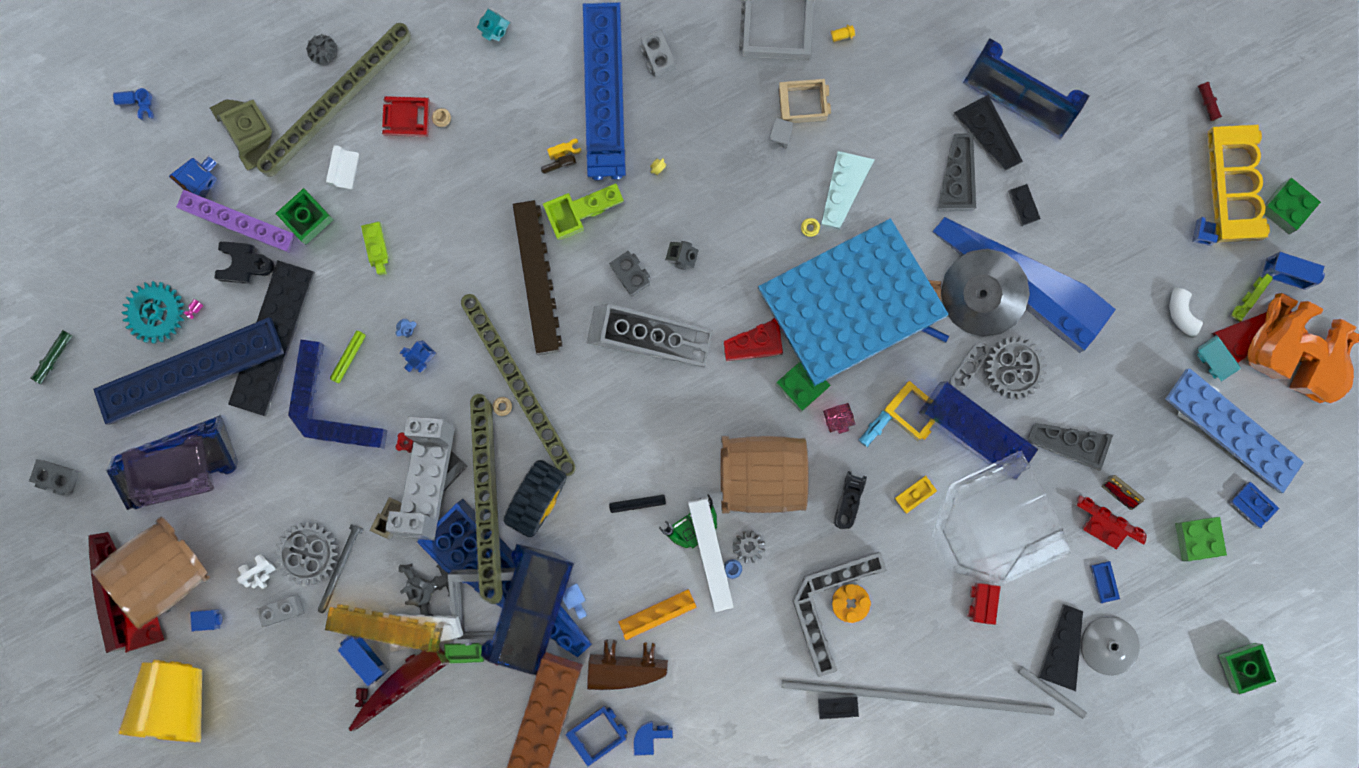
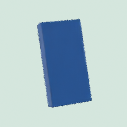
[1090,561,1120,604]

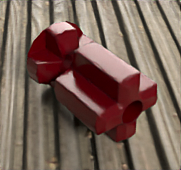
[355,688,368,707]

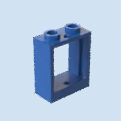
[1261,252,1325,290]
[337,635,389,686]
[565,705,628,767]

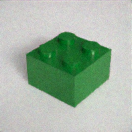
[1264,177,1321,234]
[275,188,334,245]
[775,362,831,413]
[1218,643,1277,695]

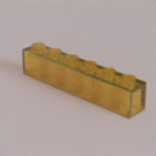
[325,604,443,652]

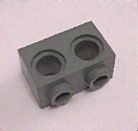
[609,251,651,297]
[29,459,80,496]

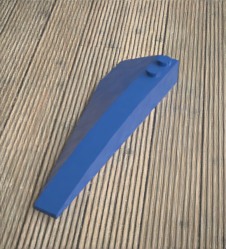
[932,217,1116,353]

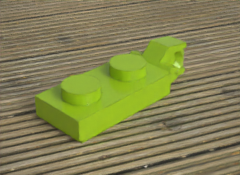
[361,221,389,276]
[1230,274,1273,322]

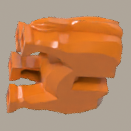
[1247,293,1359,404]

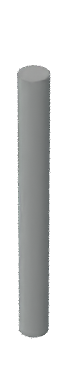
[1018,667,1087,719]

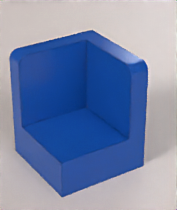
[1192,217,1218,246]

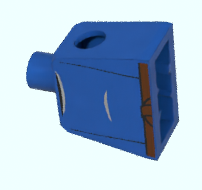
[169,156,217,198]

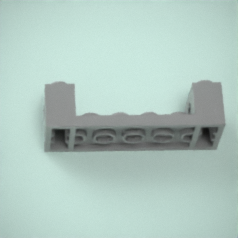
[386,417,455,540]

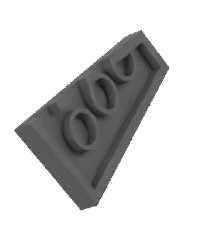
[937,133,976,210]

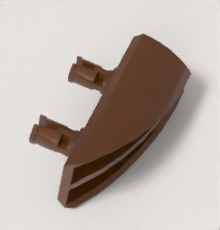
[587,639,668,690]

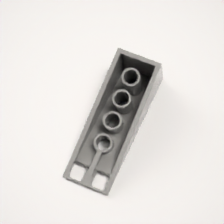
[586,303,712,367]

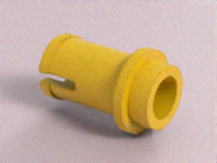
[831,24,855,43]

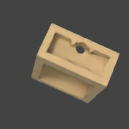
[778,79,831,123]

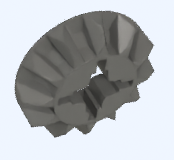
[306,34,337,64]

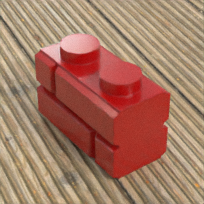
[967,583,1001,625]

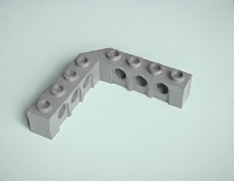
[793,552,887,677]

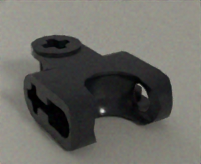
[214,242,275,284]
[833,471,867,529]

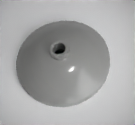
[1081,617,1140,676]

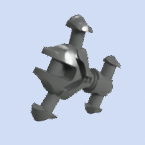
[398,563,450,616]

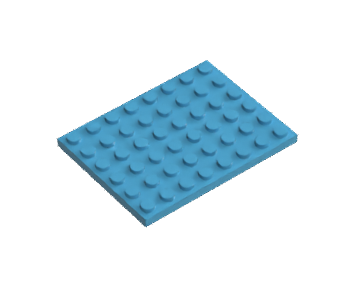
[758,218,949,386]

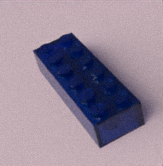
[918,381,1038,481]

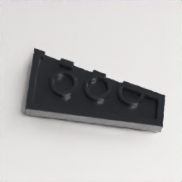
[1038,604,1083,692]

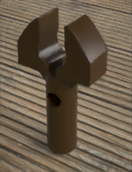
[541,154,577,174]

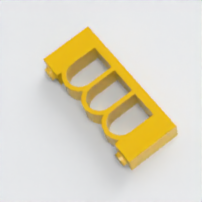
[1207,125,1270,243]

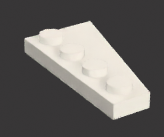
[381,613,463,652]

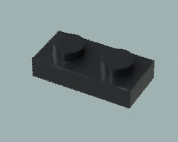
[1008,184,1041,227]
[818,696,859,719]

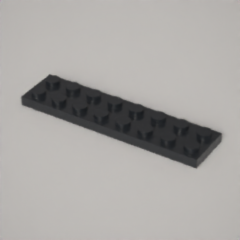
[228,260,315,417]

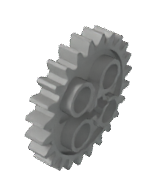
[984,337,1047,399]
[274,522,339,585]

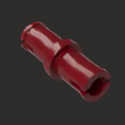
[1197,82,1222,121]

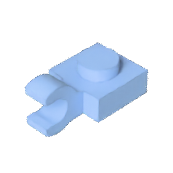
[560,583,587,619]

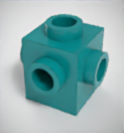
[477,9,510,41]

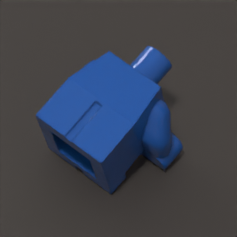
[399,340,436,373]

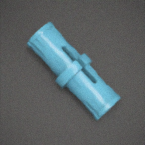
[858,411,892,448]

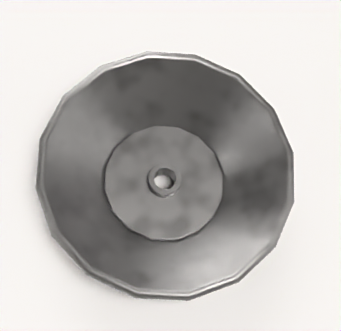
[941,249,1030,336]

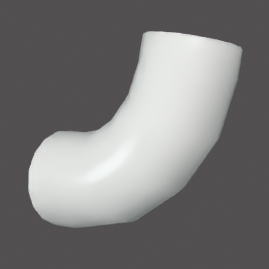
[1169,287,1203,338]

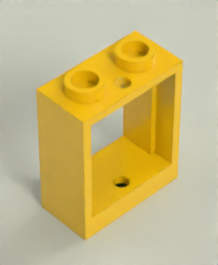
[883,381,945,441]

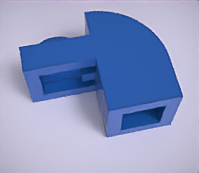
[634,721,673,756]

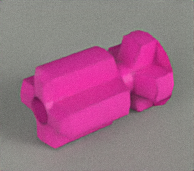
[183,299,203,319]

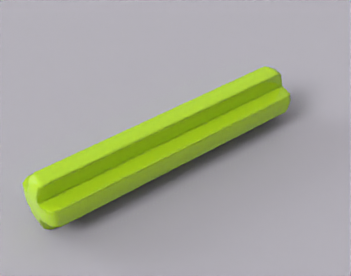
[330,331,365,383]

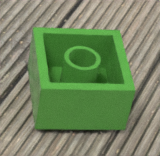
[1175,517,1227,561]

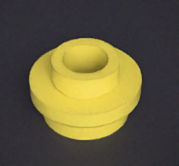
[650,158,667,175]
[801,218,820,237]

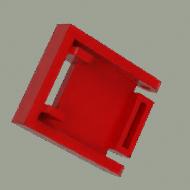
[382,96,430,137]

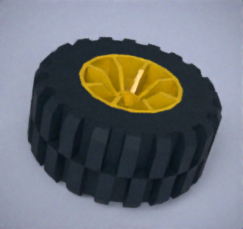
[503,460,567,537]

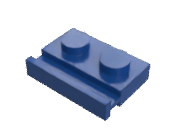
[1230,482,1280,529]

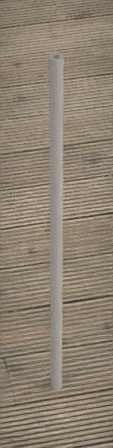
[782,680,1055,716]

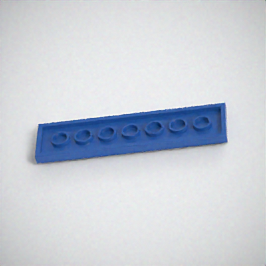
[583,2,625,151]

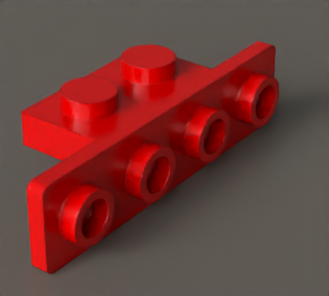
[1077,495,1147,550]

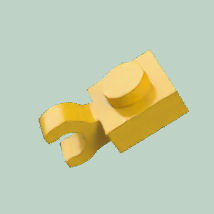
[547,139,582,161]

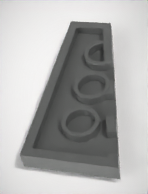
[1027,423,1113,471]

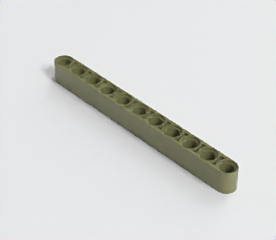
[257,23,411,177]
[461,294,576,477]
[470,394,502,604]

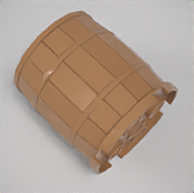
[721,436,808,514]
[92,517,210,630]

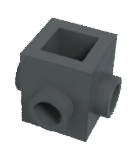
[665,241,699,270]

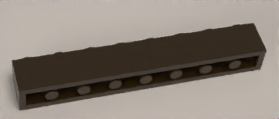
[512,200,563,355]

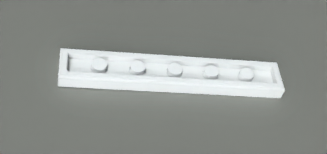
[688,497,734,612]

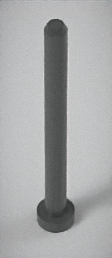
[318,524,363,613]

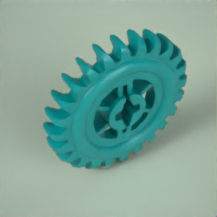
[121,281,185,344]

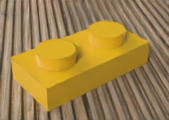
[894,476,937,514]

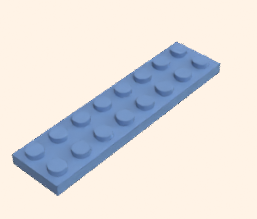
[1165,368,1304,493]

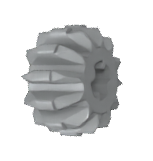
[733,531,765,564]

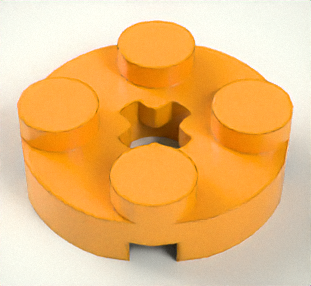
[832,584,871,623]

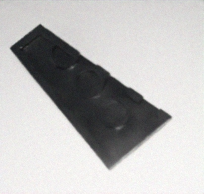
[954,95,1023,171]

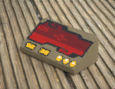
[1102,475,1145,510]

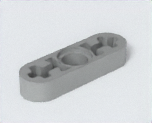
[949,342,990,392]

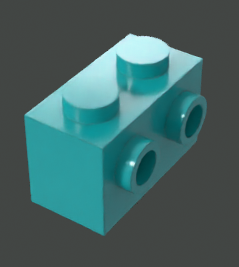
[1197,335,1241,382]

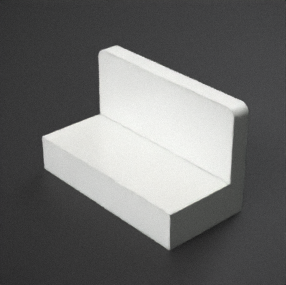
[326,145,359,190]

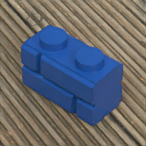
[587,150,626,180]

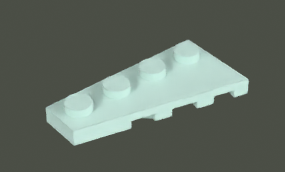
[821,151,875,229]

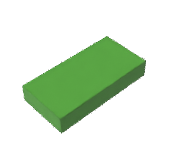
[444,643,484,663]

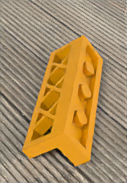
[618,589,697,640]

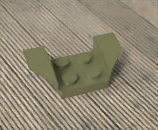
[209,99,272,171]

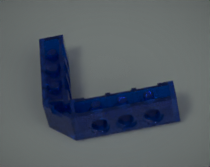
[288,339,388,449]

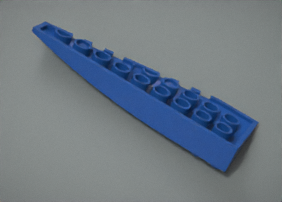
[417,499,592,658]

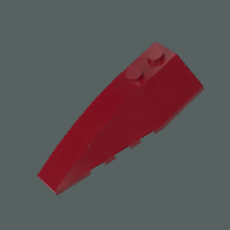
[88,532,127,653]
[348,643,450,732]

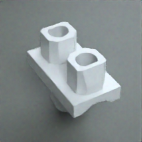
[236,554,276,589]

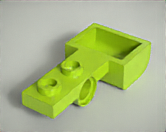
[543,183,624,240]

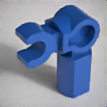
[113,88,154,120]

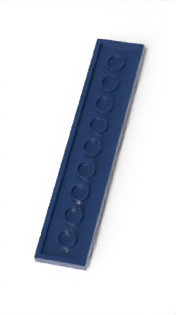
[93,317,284,425]

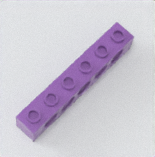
[176,190,296,253]

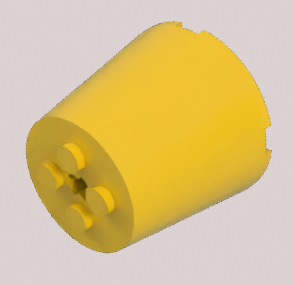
[118,660,202,743]

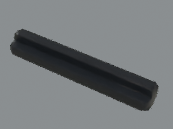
[609,495,666,513]

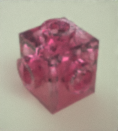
[823,403,856,434]

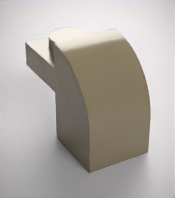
[369,497,402,540]

